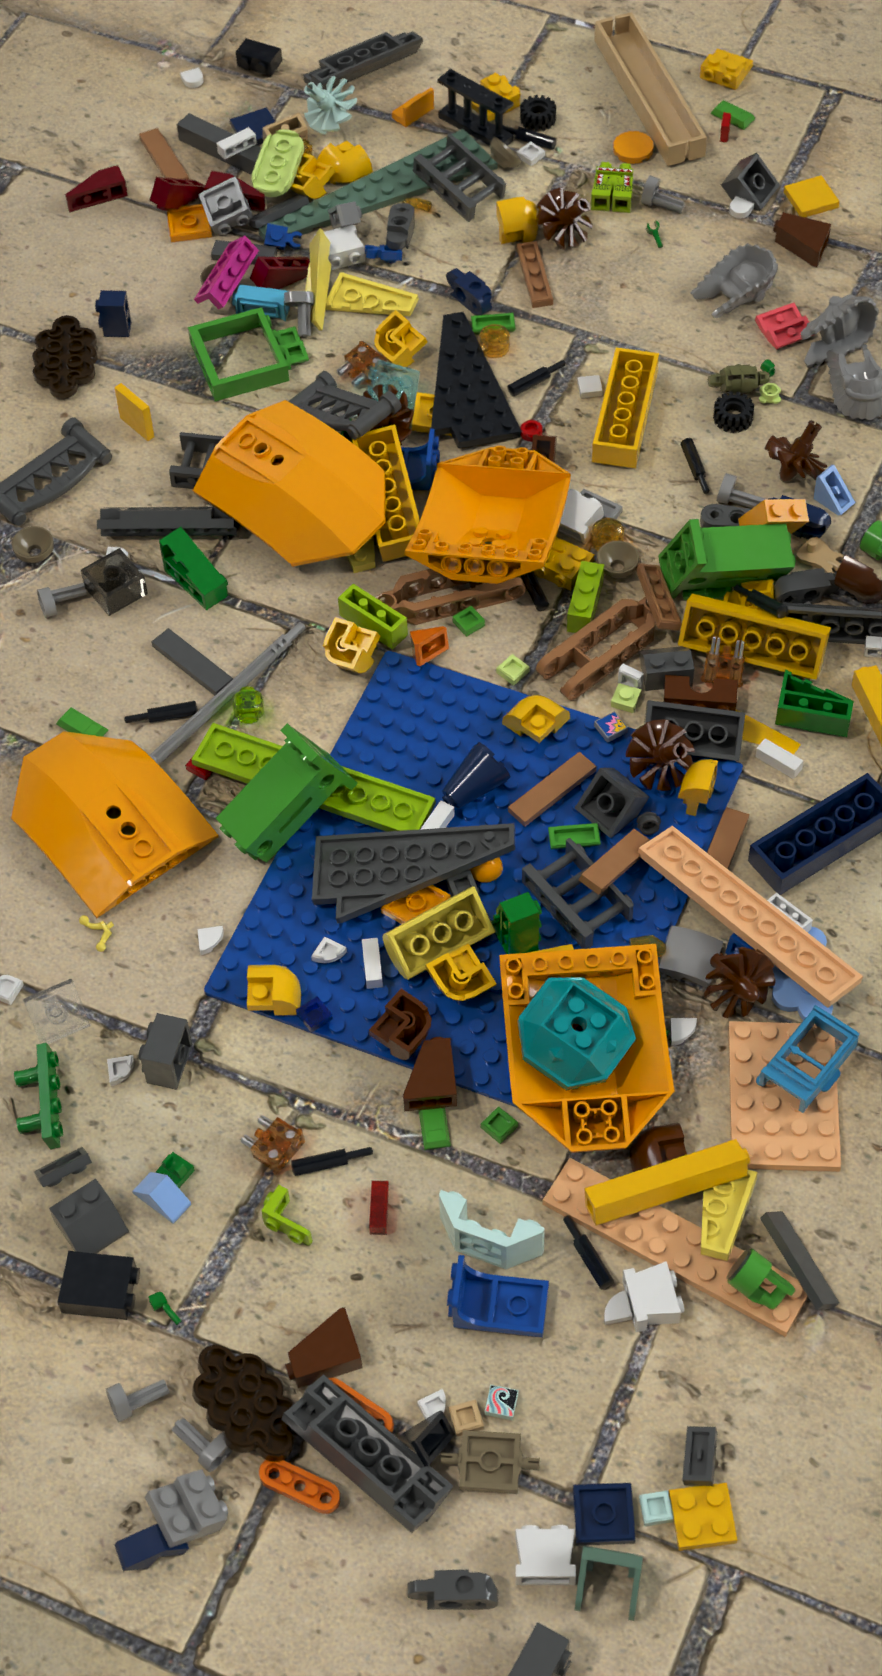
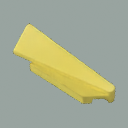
[305,228,331,331]

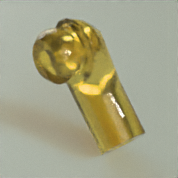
[401,198,432,212]
[629,935,666,957]

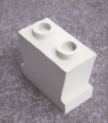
[314,224,365,271]
[558,489,604,544]
[622,1261,684,1332]
[515,1525,576,1585]

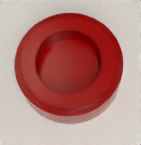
[520,420,543,442]

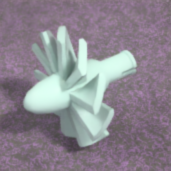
[304,76,357,135]

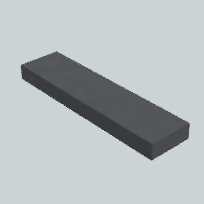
[151,628,233,696]
[760,1211,839,1310]

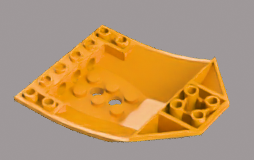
[192,400,385,567]
[405,446,571,584]
[11,731,219,919]
[499,944,675,1153]

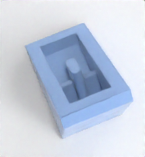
[813,464,856,516]
[132,1172,191,1224]

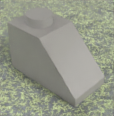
[328,202,362,229]

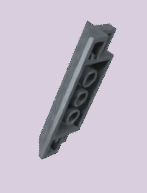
[303,31,423,90]
[97,507,238,536]
[783,602,882,645]
[282,1375,453,1533]

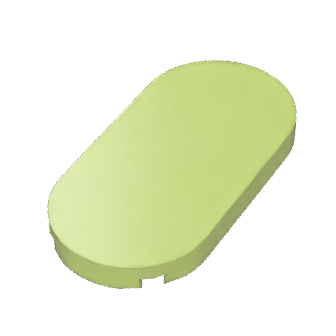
[251,129,304,197]

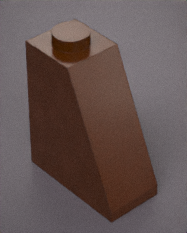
[773,212,831,267]
[403,1037,457,1112]
[285,1307,363,1388]

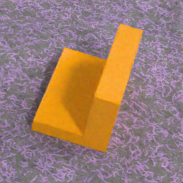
[392,87,434,127]

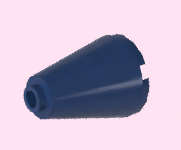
[442,742,511,809]

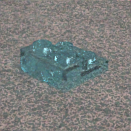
[366,360,420,411]

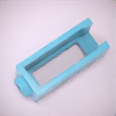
[232,284,290,321]

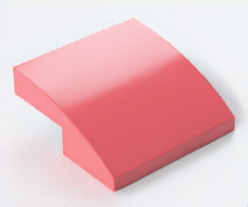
[755,302,815,349]

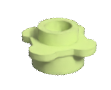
[759,383,781,404]

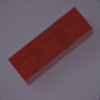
[369,1181,389,1235]

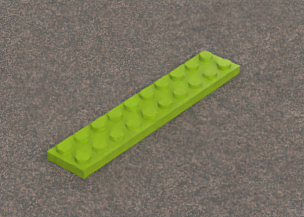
[192,723,436,832]

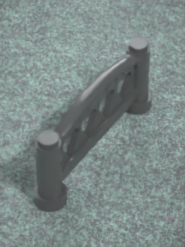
[289,371,401,440]
[0,417,112,526]

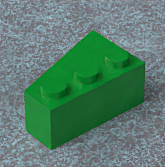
[159,527,228,611]
[775,669,854,737]
[491,892,542,954]

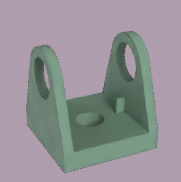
[574,1545,643,1621]

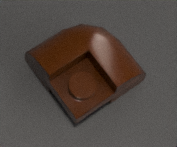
[834,555,882,604]
[369,989,432,1060]
[630,1123,687,1172]

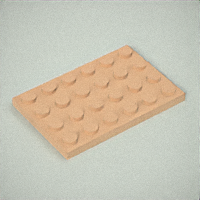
[728,1021,841,1172]

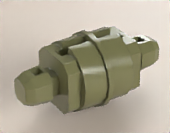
[708,364,770,395]

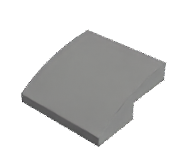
[658,926,723,988]

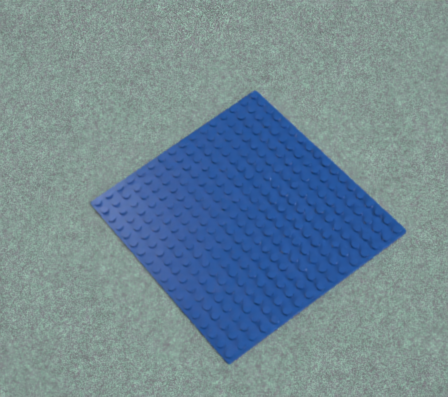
[204,651,743,1108]

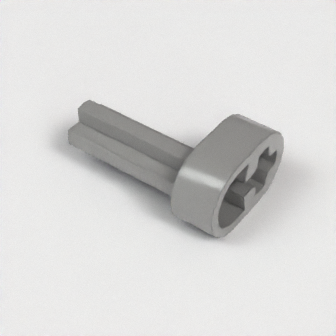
[641,175,685,214]
[284,291,314,338]
[716,473,765,508]
[37,583,87,618]
[106,1379,169,1422]
[171,1418,233,1472]

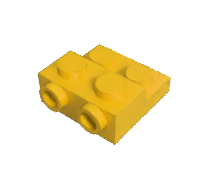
[700,48,753,90]
[472,72,521,122]
[533,537,595,591]

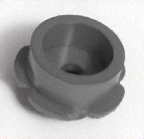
[637,812,661,835]

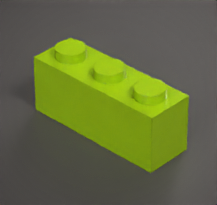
[567,561,604,633]
[338,584,408,650]

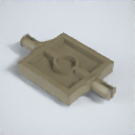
[440,1430,540,1494]

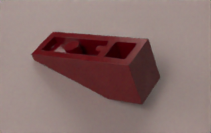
[65,165,128,213]
[204,171,266,212]
[149,177,205,211]
[250,257,310,289]

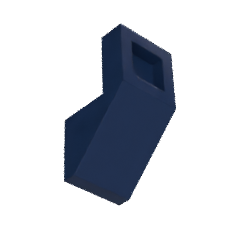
[114,1524,189,1571]

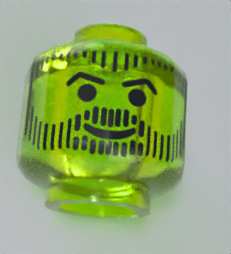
[232,686,264,724]

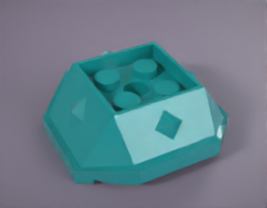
[517,977,636,1091]

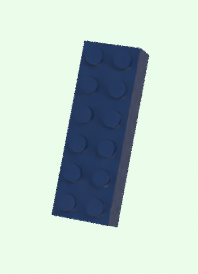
[748,773,882,895]

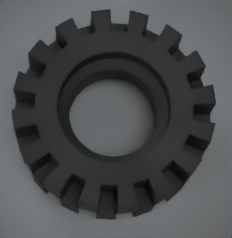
[520,95,556,132]
[713,391,754,433]

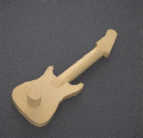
[796,537,844,574]

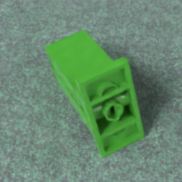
[658,519,796,599]
[216,723,358,863]

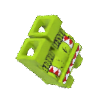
[591,162,633,213]

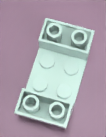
[439,1190,545,1270]

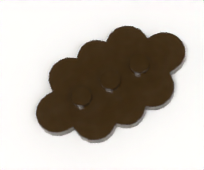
[32,315,98,399]
[192,1345,295,1462]

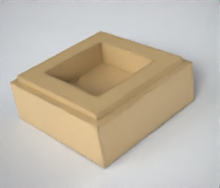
[448,1399,484,1437]

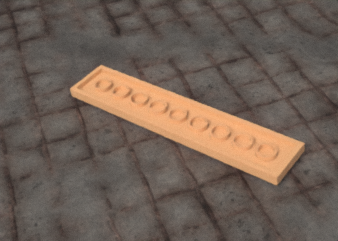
[638,826,863,1008]
[543,1158,808,1337]

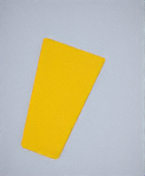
[736,710,801,754]

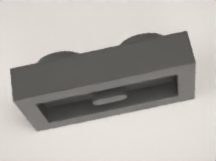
[34,1147,92,1188]
[682,1426,718,1486]

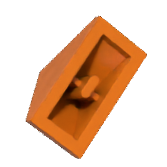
[410,626,449,666]

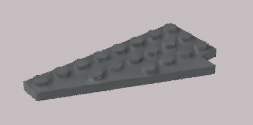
[312,823,515,923]

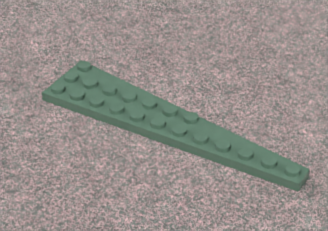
[258,129,498,240]

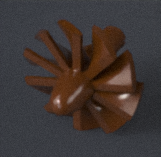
[536,187,593,249]
[357,384,414,446]
[764,420,827,482]
[626,719,695,791]
[704,947,776,1018]

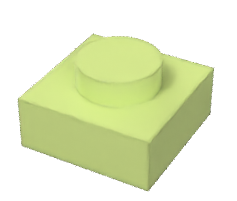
[611,683,641,713]

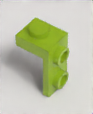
[261,1185,313,1246]

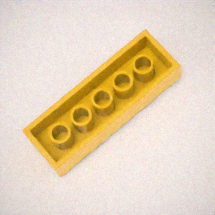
[592,347,659,469]
[352,425,420,562]
[678,593,831,680]

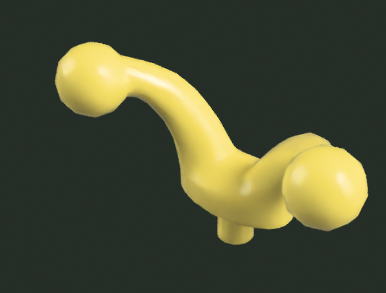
[79,915,114,952]

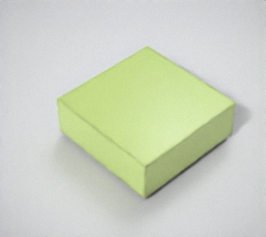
[496,654,530,686]

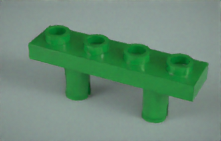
[14,1042,63,1150]

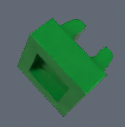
[156,1152,195,1188]

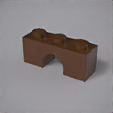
[663,675,738,711]

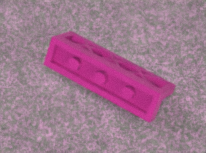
[194,235,259,310]

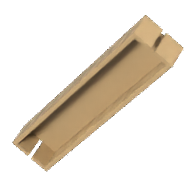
[594,12,707,166]

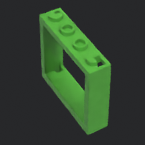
[188,307,291,401]

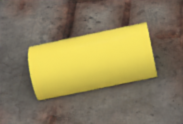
[383,886,495,980]

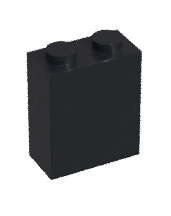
[57,1251,140,1320]

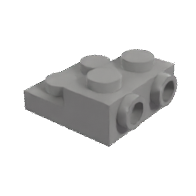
[199,176,253,235]
[145,1469,228,1548]

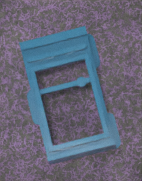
[756,1005,860,1113]

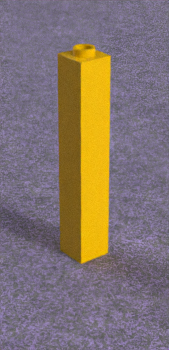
[851,665,882,746]
[584,1139,750,1226]

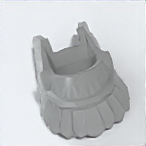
[690,243,778,318]
[800,294,879,368]
[826,344,882,420]

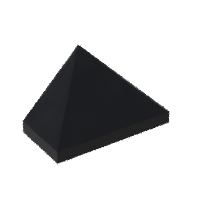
[403,1410,456,1467]

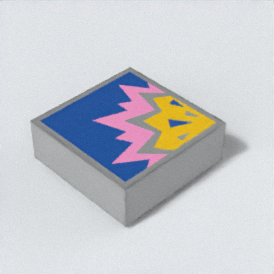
[594,711,628,743]

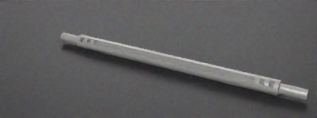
[149,622,306,765]

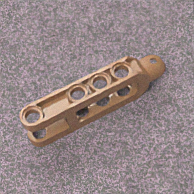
[376,569,526,625]
[536,597,655,701]

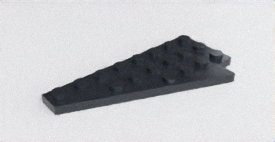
[431,312,522,449]

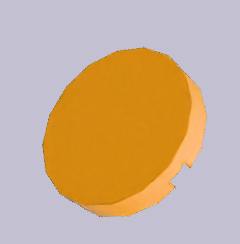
[613,131,654,164]

